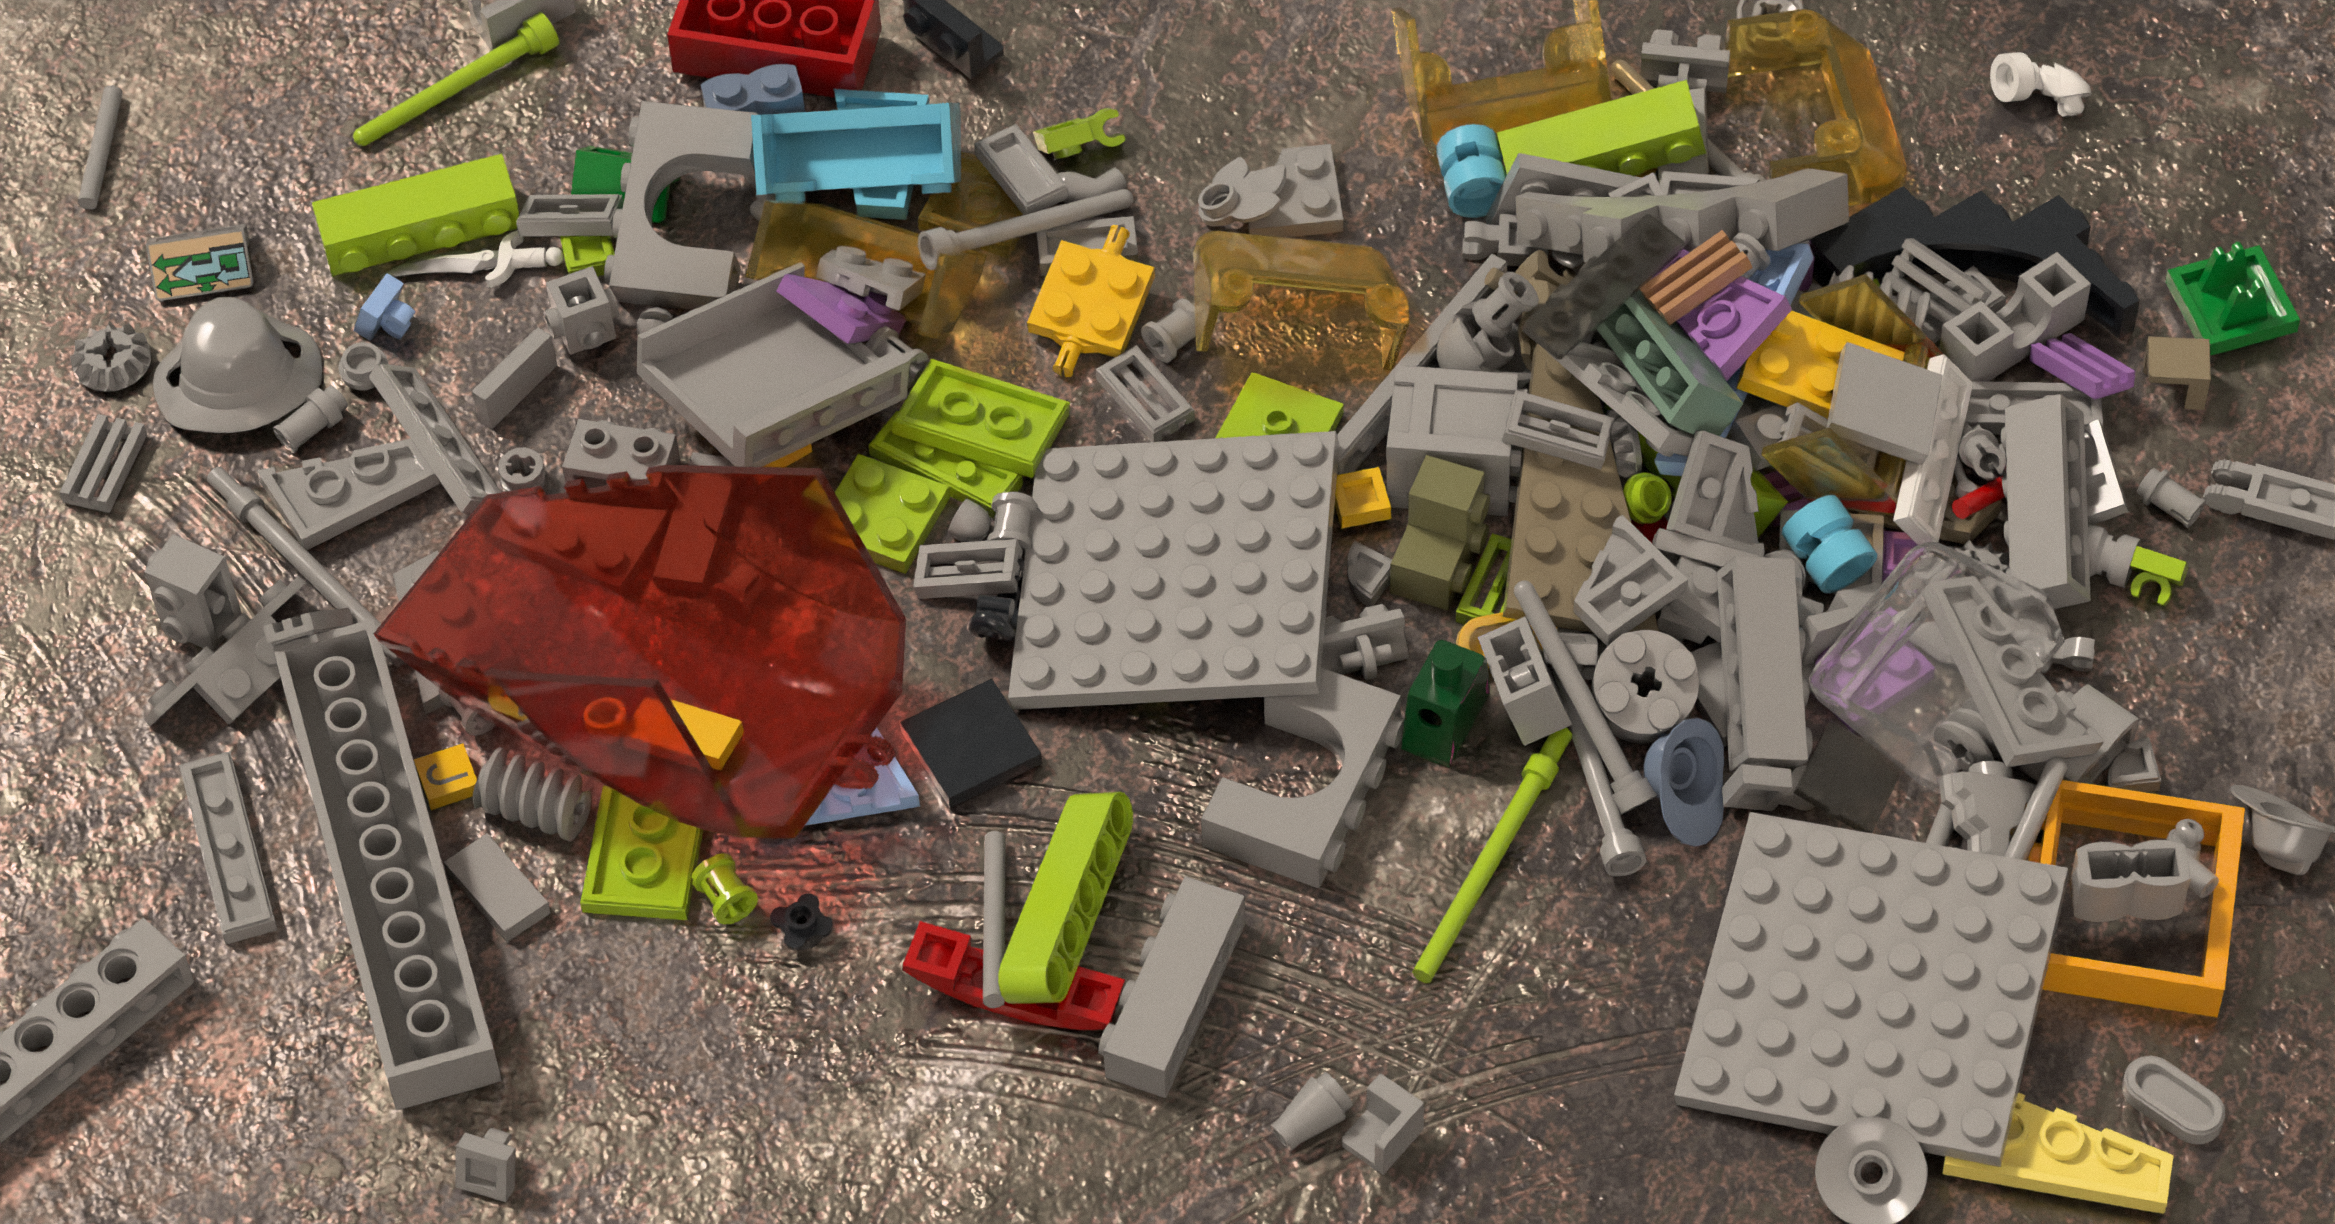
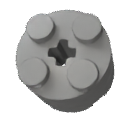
[1591,630,1699,744]

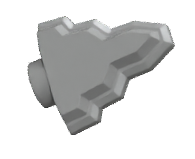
[1939,761,2036,857]

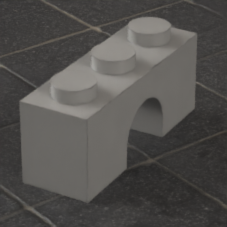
[1938,252,2091,382]

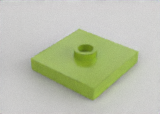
[1215,372,1344,438]

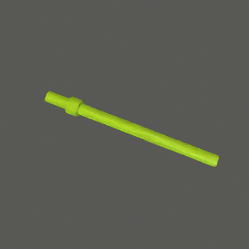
[1412,728,1573,983]

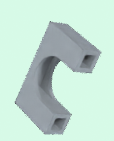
[604,101,758,310]
[1201,668,1405,888]

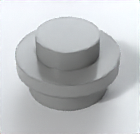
[338,342,389,390]

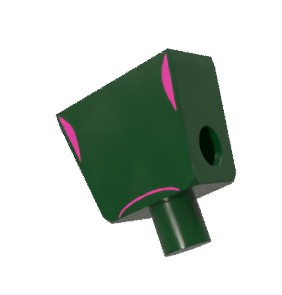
[1401,640,1490,768]

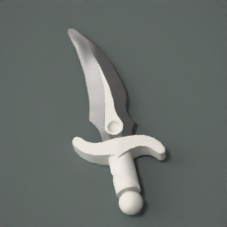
[379,231,564,288]

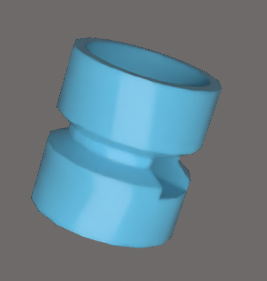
[1436,124,1507,218]
[1782,495,1878,593]

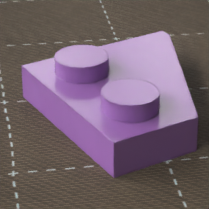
[776,274,907,344]

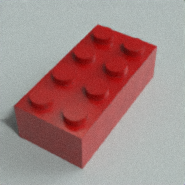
[667,0,882,98]

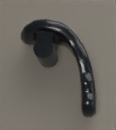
[967,559,1025,642]

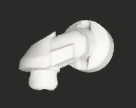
[1990,52,2092,117]

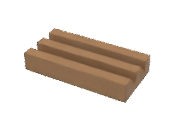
[1639,230,1753,326]

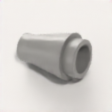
[1270,1072,1353,1151]

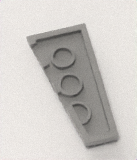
[1922,576,2104,767]

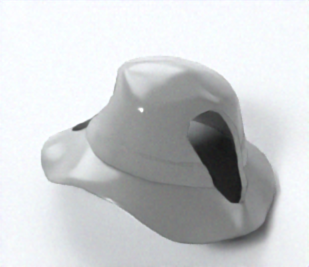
[153,297,322,433]

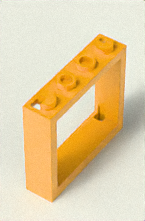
[2028,780,2245,1018]

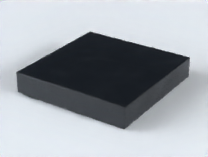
[900,679,1042,808]

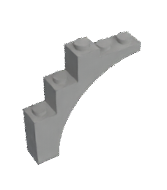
[1515,168,1849,268]

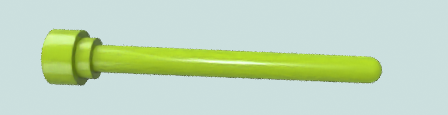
[353,12,560,146]

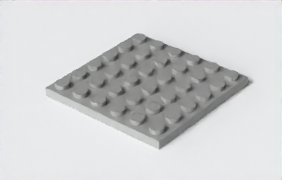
[1008,431,1339,710]
[1674,812,2069,1167]

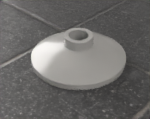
[1815,1116,1927,1224]

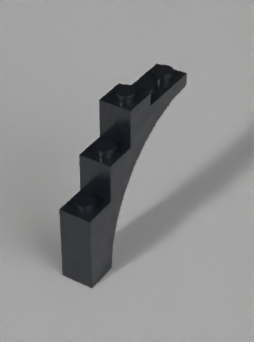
[1809,186,2140,339]

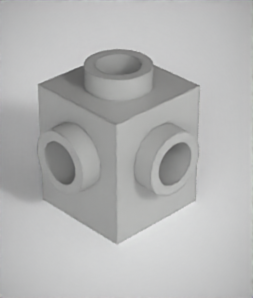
[544,266,620,355]

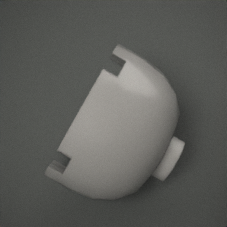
[1437,302,1531,389]

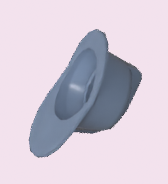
[1644,718,1724,847]

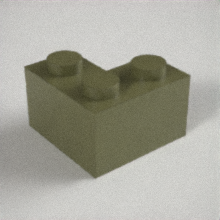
[1390,455,1490,610]

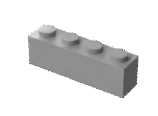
[2001,394,2091,611]
[1717,556,1812,773]
[1098,876,1246,1098]

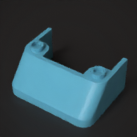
[751,103,961,203]

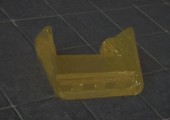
[1193,231,1410,370]

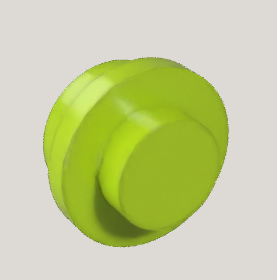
[1623,472,1672,524]

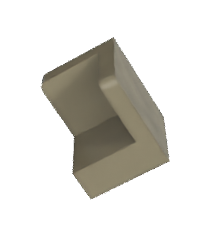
[2143,336,2211,410]

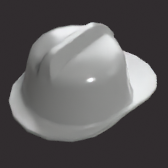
[2230,785,2335,875]

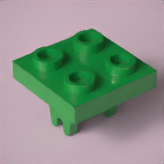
[2165,242,2300,356]

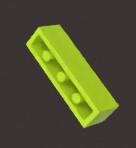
[1497,79,1706,176]
[312,154,519,276]

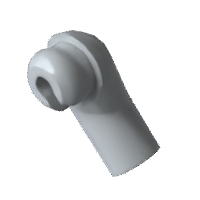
[2166,819,2219,898]

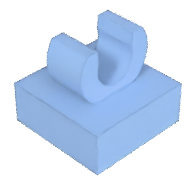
[353,273,416,341]

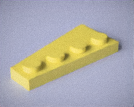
[1942,1092,2174,1214]

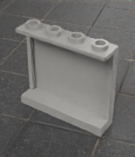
[637,262,910,475]

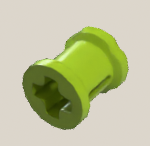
[691,853,758,925]

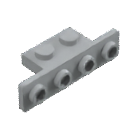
[143,576,306,726]

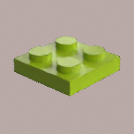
[813,454,950,574]

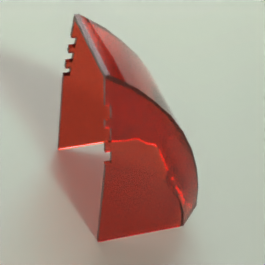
[373,465,906,839]

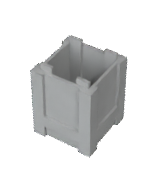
[1386,365,1527,516]

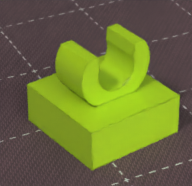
[2130,546,2189,606]

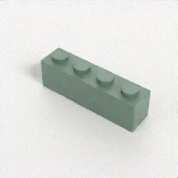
[1588,278,1744,436]

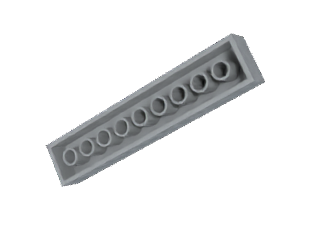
[273,619,502,1111]

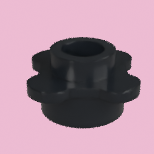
[770,894,833,950]

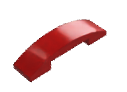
[902,921,1125,1030]

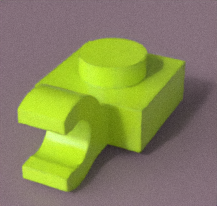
[1033,108,1125,159]

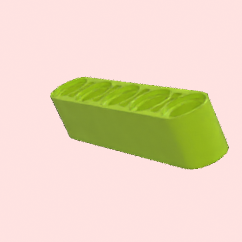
[998,792,1133,1004]

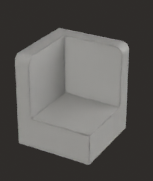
[1342,1073,1424,1175]

